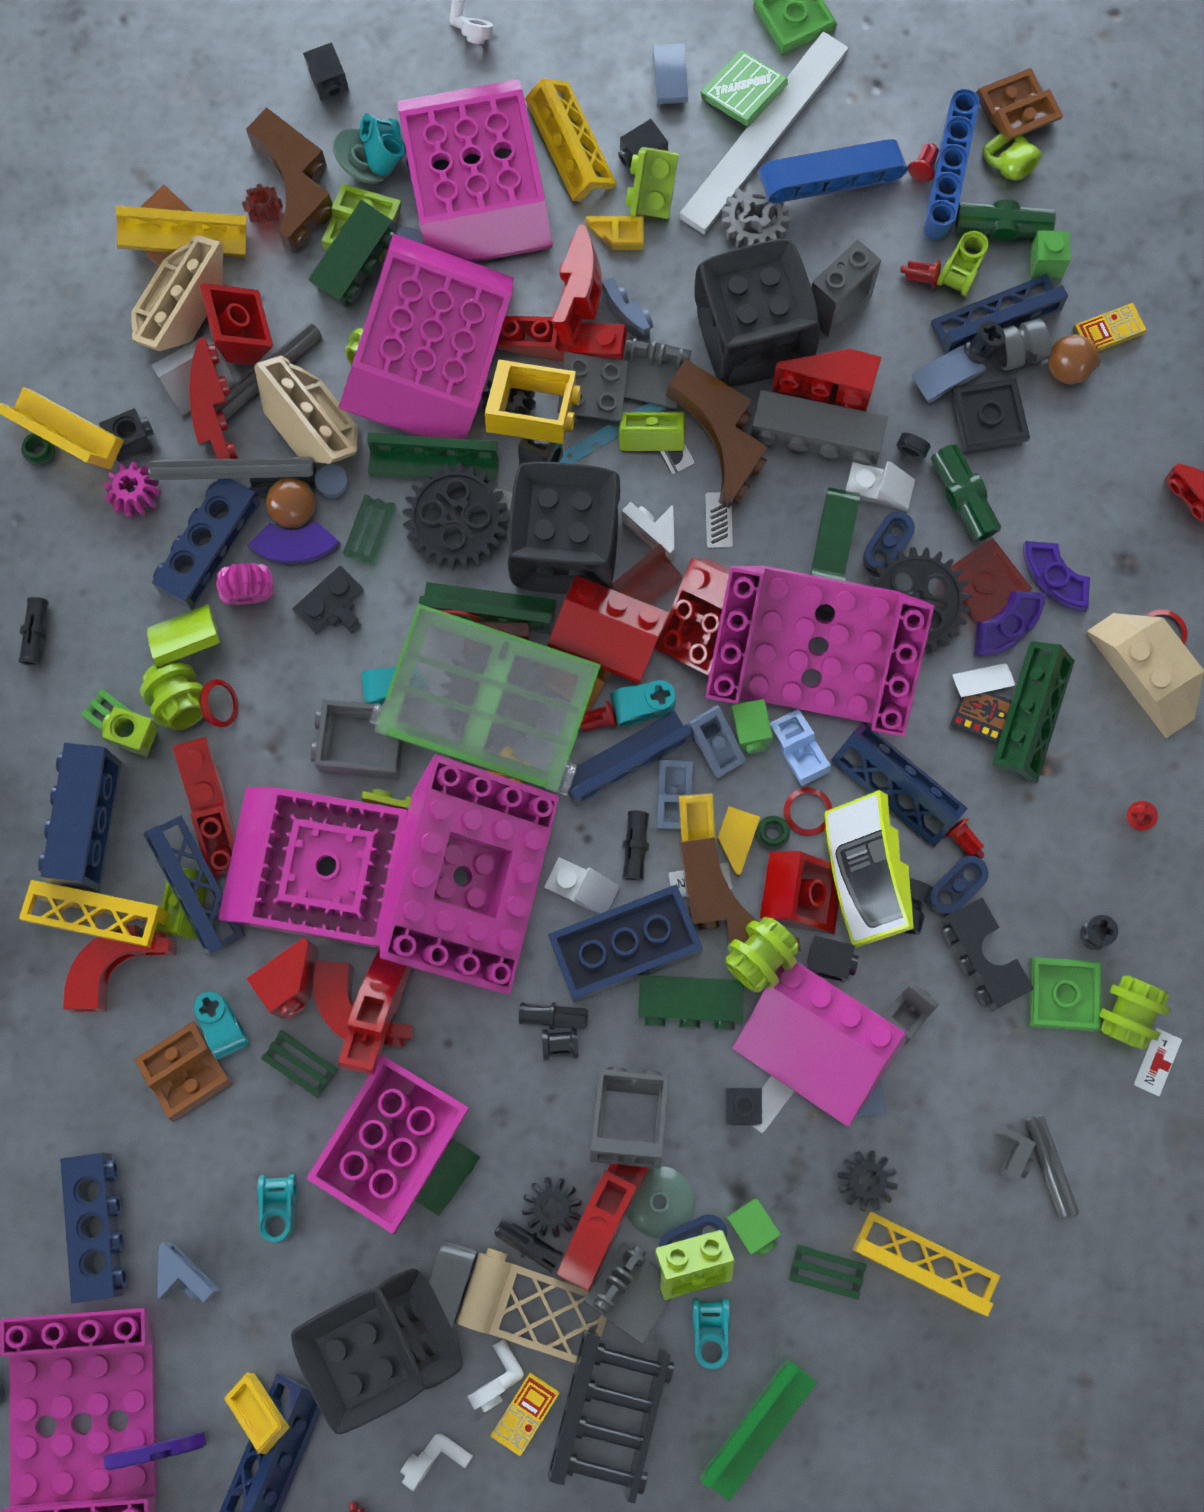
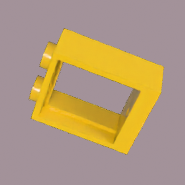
[485,360,581,444]

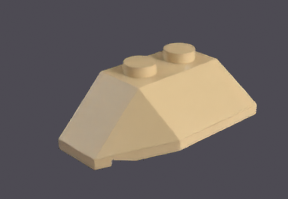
[131,234,223,351]
[254,355,358,464]
[1086,613,1204,739]

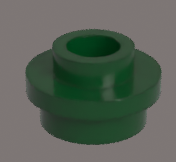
[21,433,55,465]
[756,816,790,850]

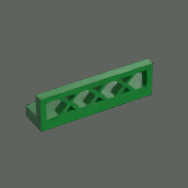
[700,1358,817,1502]

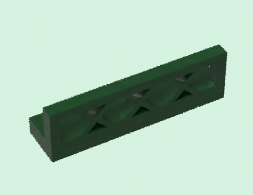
[367,433,500,484]
[418,582,556,635]
[992,641,1075,783]

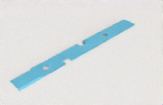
[559,403,665,464]

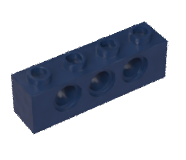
[152,479,261,610]
[60,1153,127,1304]

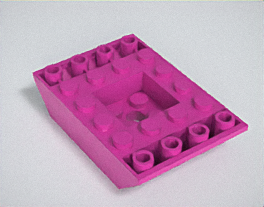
[378,755,559,995]
[218,787,408,949]

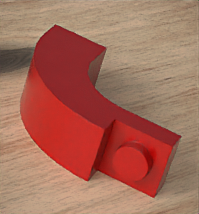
[63,925,177,1013]
[313,960,416,1047]

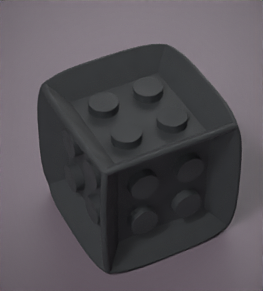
[694,239,820,386]
[507,462,621,594]
[291,1268,463,1434]

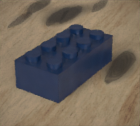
[38,743,122,892]
[548,884,703,1003]

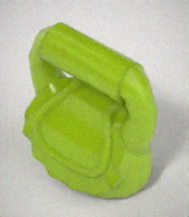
[982,133,1042,181]

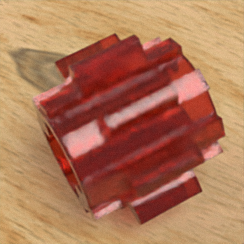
[242,183,283,226]

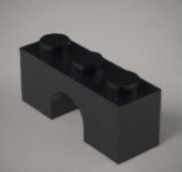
[941,897,1034,1012]

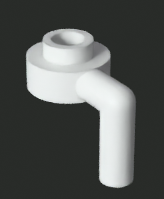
[449,0,493,44]
[467,1339,524,1412]
[400,1433,473,1492]

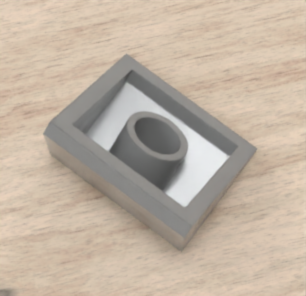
[151,334,237,418]

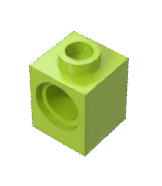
[101,706,159,757]

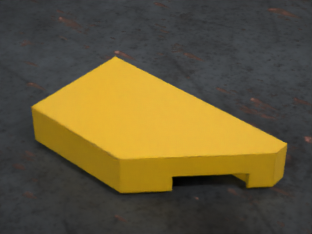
[586,216,644,250]
[717,806,760,877]

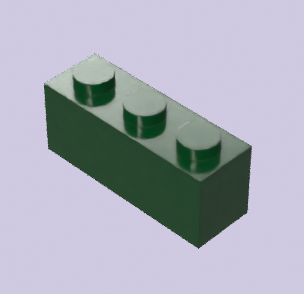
[308,199,398,308]
[638,975,744,1031]

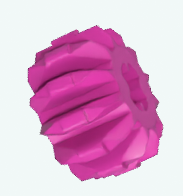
[103,461,161,519]
[216,562,274,606]

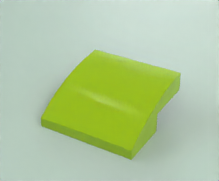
[322,184,402,265]
[147,604,221,667]

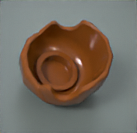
[1048,334,1101,385]
[266,477,315,529]

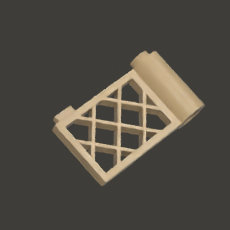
[456,1248,607,1363]

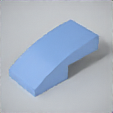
[770,709,831,786]

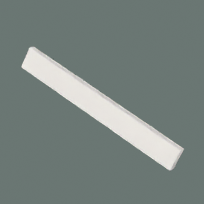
[679,32,849,235]

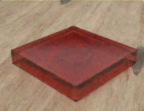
[950,538,1032,626]

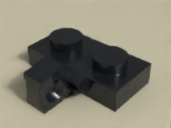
[292,565,364,635]

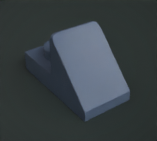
[689,705,746,778]
[157,1242,221,1303]

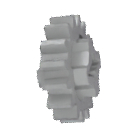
[721,183,790,248]

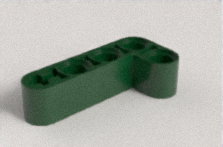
[810,487,860,614]

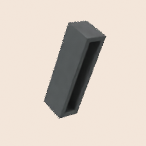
[751,390,888,465]

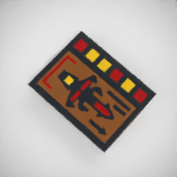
[950,691,1012,743]

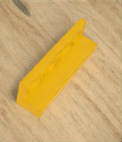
[524,78,617,202]
[116,206,247,258]
[0,387,124,470]
[19,880,169,948]
[852,1211,1000,1317]

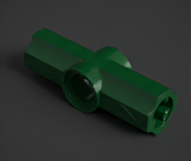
[955,199,1056,242]
[931,444,1002,542]

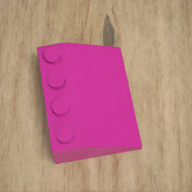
[732,962,907,1128]
[306,1055,470,1235]

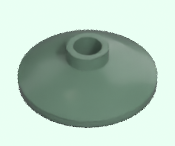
[333,129,386,184]
[627,1166,695,1238]

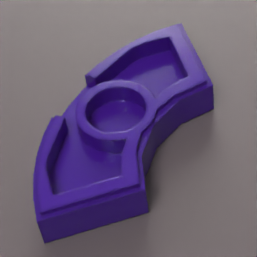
[247,521,341,564]
[1023,541,1090,612]
[974,591,1046,655]
[103,1432,206,1471]

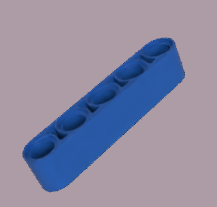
[924,89,979,241]
[758,139,908,203]

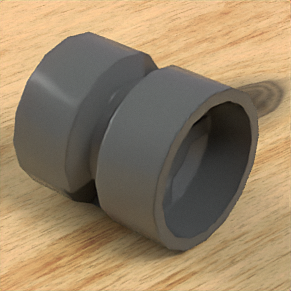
[994,318,1052,371]

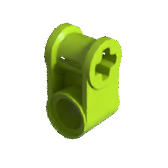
[937,231,988,298]

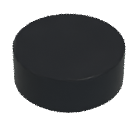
[896,432,931,459]

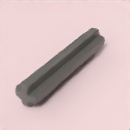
[1025,1115,1079,1219]

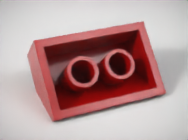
[547,575,669,684]

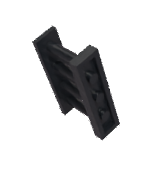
[548,1329,674,1504]

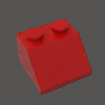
[200,283,273,365]
[759,851,839,934]
[246,937,319,1019]

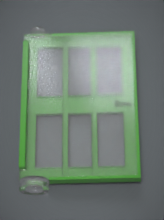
[370,604,601,796]

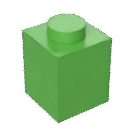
[1030,231,1071,278]
[730,699,773,754]
[726,1198,781,1257]

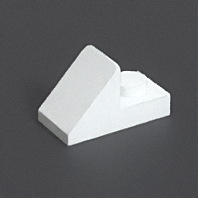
[846,461,915,511]
[622,502,674,564]
[544,857,620,914]

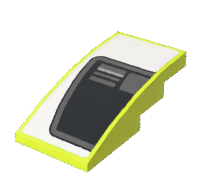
[824,790,914,948]

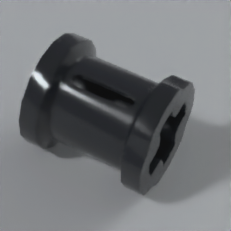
[964,321,1005,364]
[1080,915,1118,950]
[542,1028,578,1061]

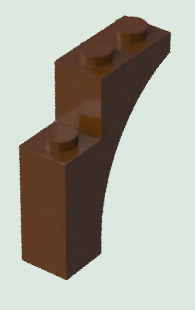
[246,107,333,253]
[666,359,768,508]
[679,837,801,954]

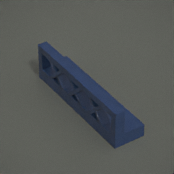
[931,274,1068,354]
[561,711,692,807]
[831,722,968,847]
[143,815,244,955]
[220,1373,321,1512]

